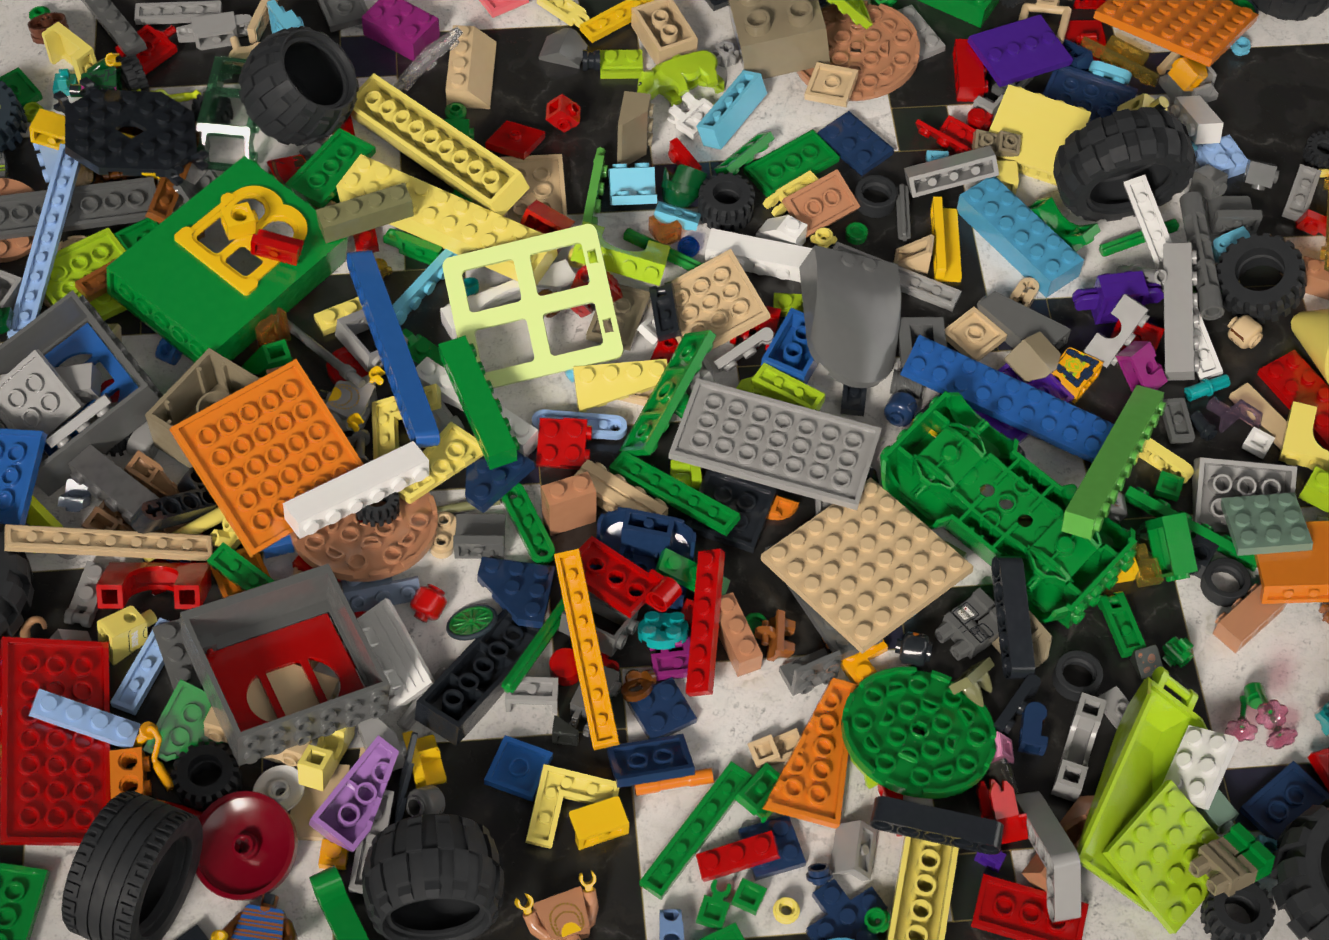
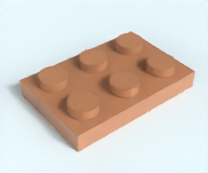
[782,169,861,238]

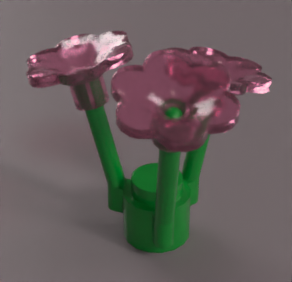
[1225,682,1298,750]

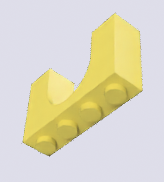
[1278,401,1329,472]

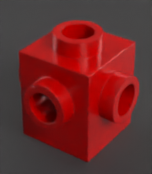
[546,94,581,133]

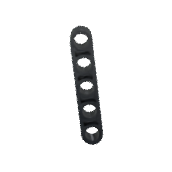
[991,556,1035,679]
[870,796,1004,855]

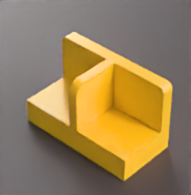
[402,731,447,788]
[569,796,629,850]

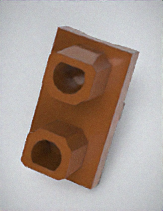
[754,609,796,662]

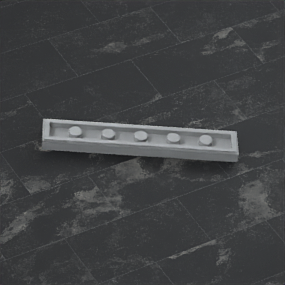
[833,241,962,312]

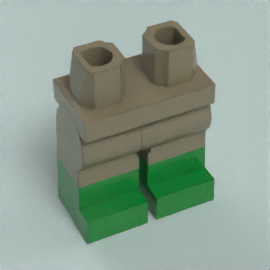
[1189,822,1275,897]

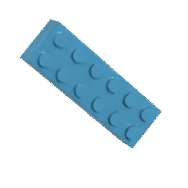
[957,176,1084,298]

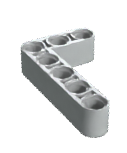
[1015,791,1081,922]

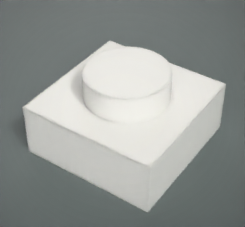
[637,314,659,345]
[1242,427,1275,459]

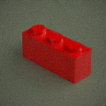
[952,39,988,102]

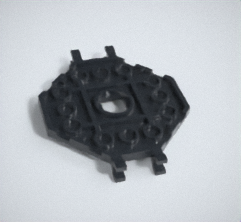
[53,77,209,186]

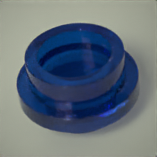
[677,236,700,257]

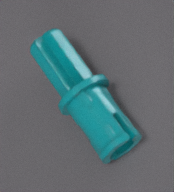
[1184,374,1231,402]

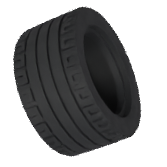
[61,791,203,940]

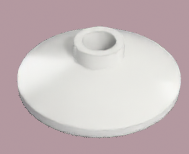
[253,765,305,811]

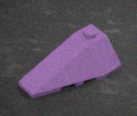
[309,735,399,852]

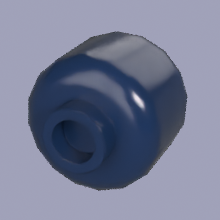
[884,392,918,427]

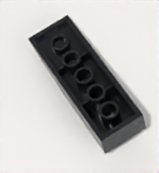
[415,609,541,746]

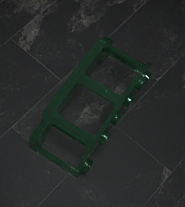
[197,55,259,171]

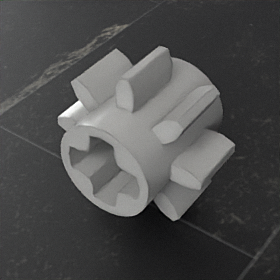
[712,41,739,68]

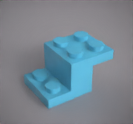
[608,163,657,205]

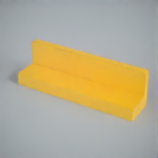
[930,197,962,282]

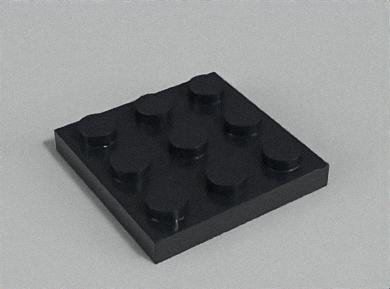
[685,470,777,553]

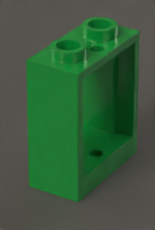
[1145,512,1198,582]

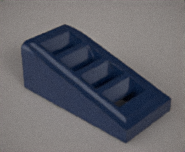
[1062,39,1094,71]

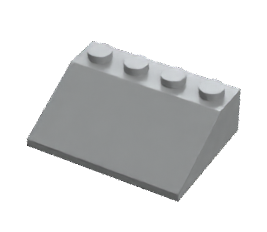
[1192,457,1297,533]

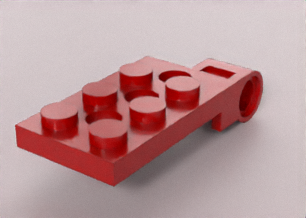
[579,536,682,619]

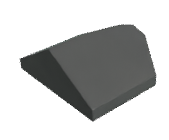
[539,28,588,69]

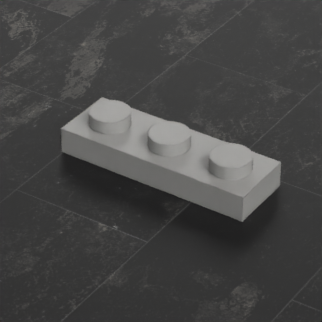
[1282,164,1322,221]

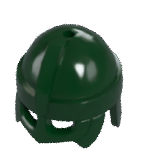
[661,164,707,208]

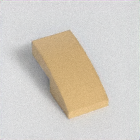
[747,728,800,768]

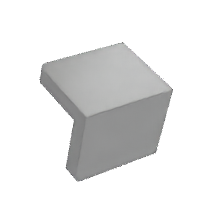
[972,94,1004,121]

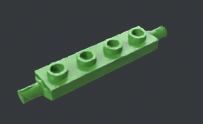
[582,147,608,225]

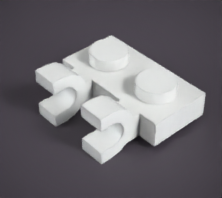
[667,92,714,140]

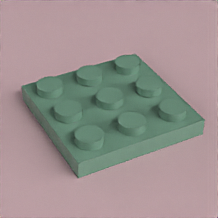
[1221,492,1313,556]

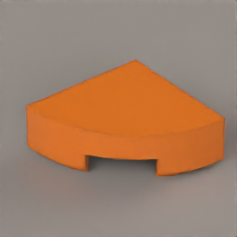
[768,495,799,520]

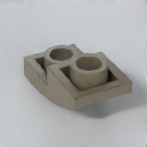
[972,129,1021,157]

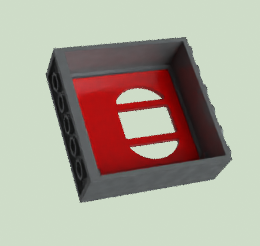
[180,564,390,766]

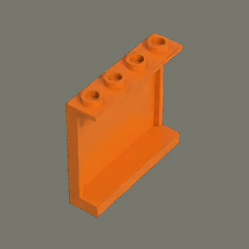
[1254,521,1329,604]

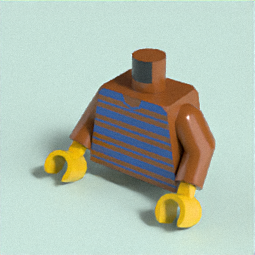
[211,893,298,940]

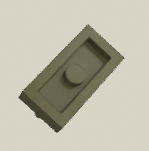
[949,657,995,707]

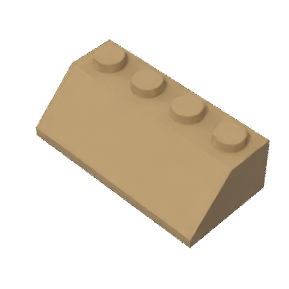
[446,25,497,109]

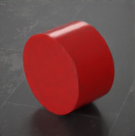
[549,648,579,686]

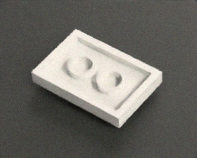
[1162,725,1239,810]

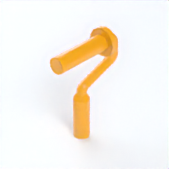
[133,721,175,792]

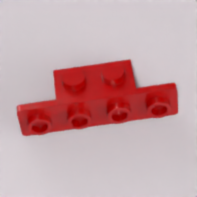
[916,115,976,154]

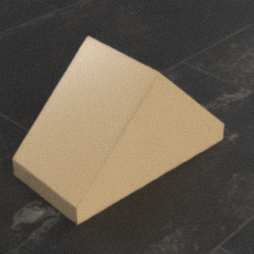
[894,234,934,274]

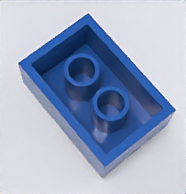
[761,308,817,384]

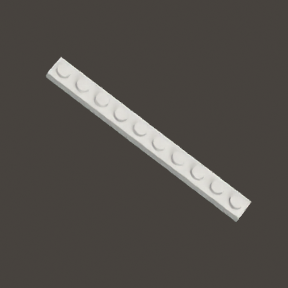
[1124,175,1223,382]

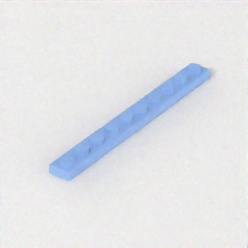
[7,143,81,339]

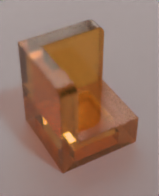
[648,215,682,246]

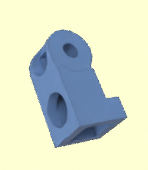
[659,909,684,940]

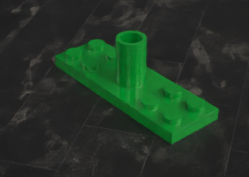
[620,330,716,456]

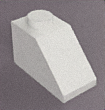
[756,215,808,246]

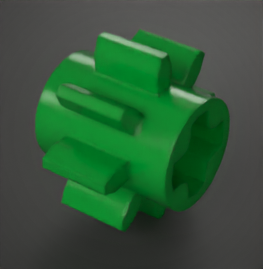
[1162,637,1194,668]

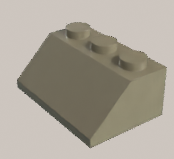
[617,91,654,165]

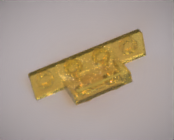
[1081,35,1159,87]

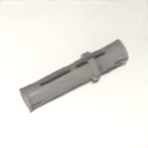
[1116,264,1167,284]

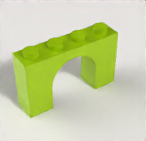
[571,221,670,286]

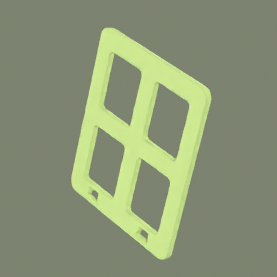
[442,224,624,389]

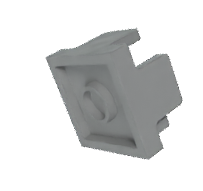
[1158,62,1219,103]

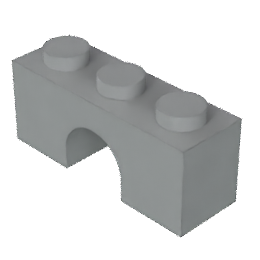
[1084,294,1150,368]

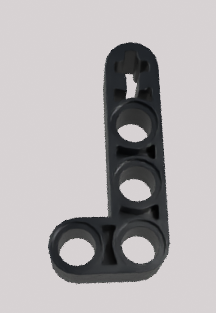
[130,467,217,534]

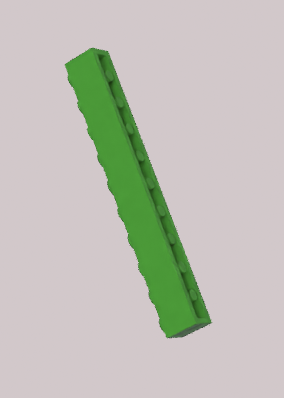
[1062,385,1166,540]

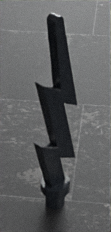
[391,732,418,823]

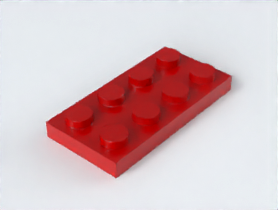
[971,874,1089,940]

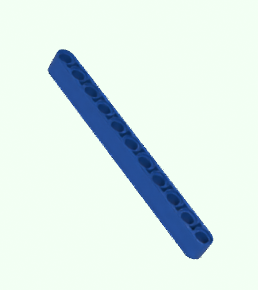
[347,250,440,448]

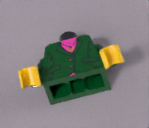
[69,53,122,98]

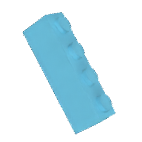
[696,70,767,150]

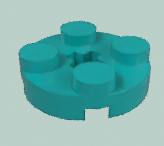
[638,611,689,650]

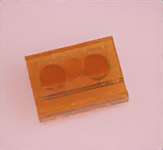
[255,307,291,348]

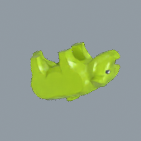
[637,50,725,106]

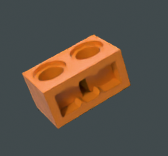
[110,747,152,799]

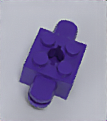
[1072,271,1164,325]

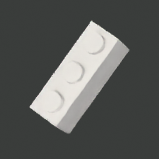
[1171,95,1223,144]

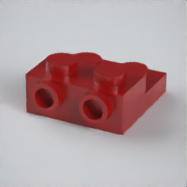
[536,418,592,470]

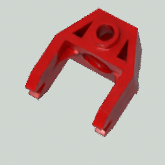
[976,779,1028,844]

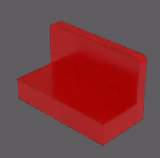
[251,229,304,266]

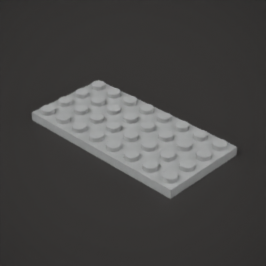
[669,378,882,510]

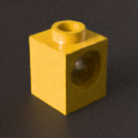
[221,202,259,240]

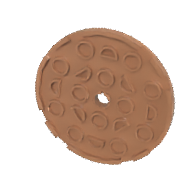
[797,1,920,101]
[290,492,438,582]

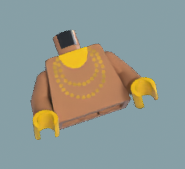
[514,871,599,940]

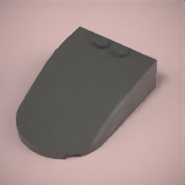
[799,245,901,388]

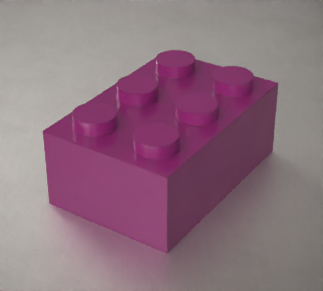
[361,0,440,62]

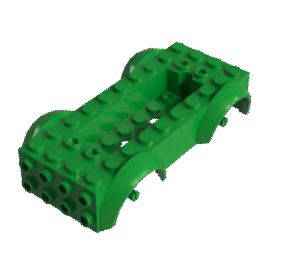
[880,391,1137,629]

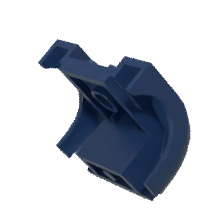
[590,507,696,610]

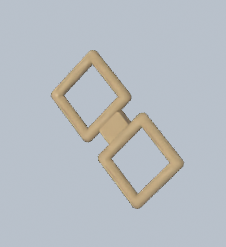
[1018,0,1072,44]

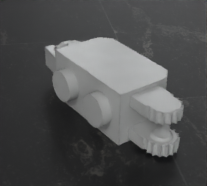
[176,11,252,50]

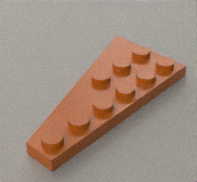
[762,678,857,829]

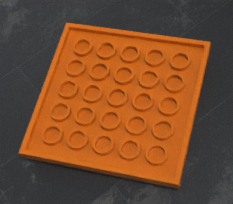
[1093,0,1259,67]
[169,359,364,557]

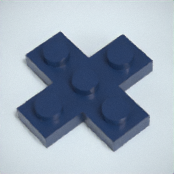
[805,879,888,940]

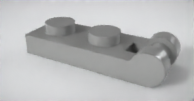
[714,327,774,372]
[64,561,108,628]

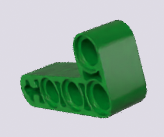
[309,865,369,940]

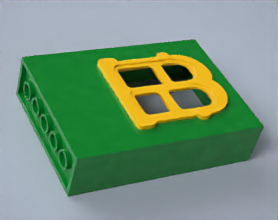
[107,155,349,363]

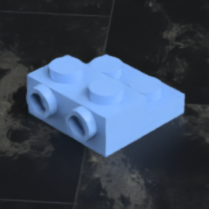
[1194,134,1248,178]

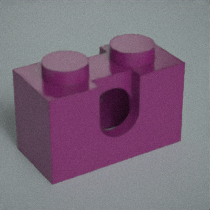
[1116,341,1168,393]

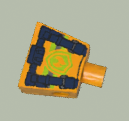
[1051,347,1104,404]

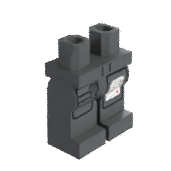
[934,588,999,660]

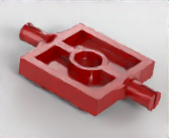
[115,24,178,75]

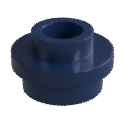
[806,863,833,886]

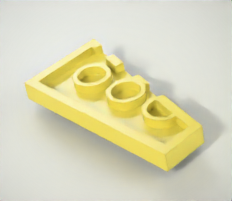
[573,359,668,412]
[398,422,483,504]

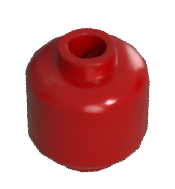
[410,584,447,623]

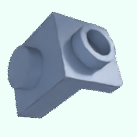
[58,478,91,512]

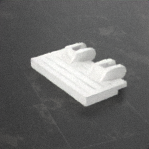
[342,598,435,712]

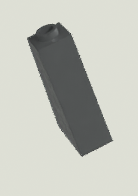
[977,291,1071,350]

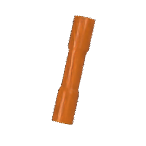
[634,768,714,796]

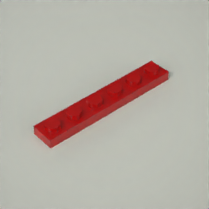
[686,549,725,697]

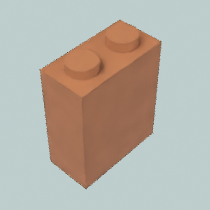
[541,471,596,536]

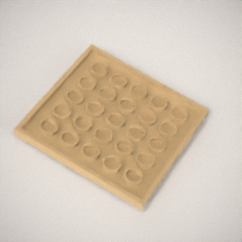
[761,478,973,654]

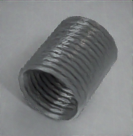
[890,369,922,399]

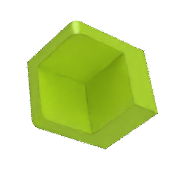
[670,460,702,491]

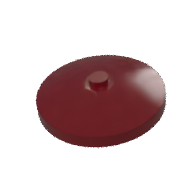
[196,791,298,901]

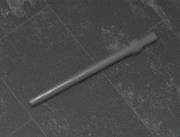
[277,316,366,388]

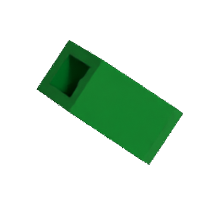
[242,339,292,378]

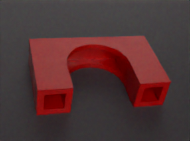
[96,562,212,609]

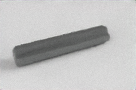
[896,184,911,242]

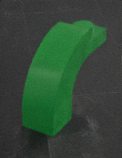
[1028,197,1101,252]

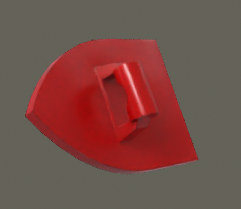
[1059,20,1106,61]

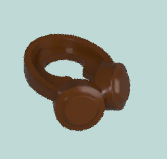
[621,669,657,702]

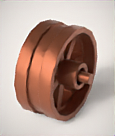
[27,12,69,44]

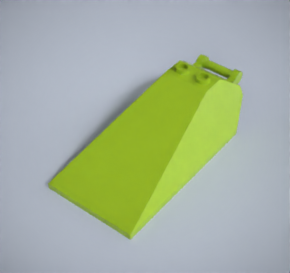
[1076,666,1208,912]

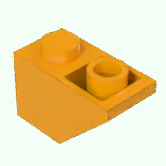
[1168,57,1208,91]

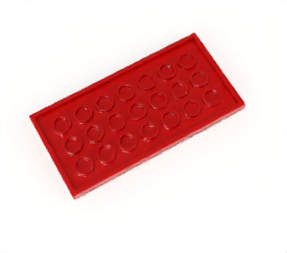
[0,637,111,846]

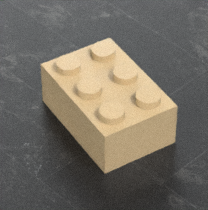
[631,0,698,65]

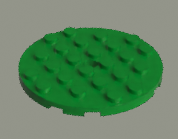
[841,667,996,799]

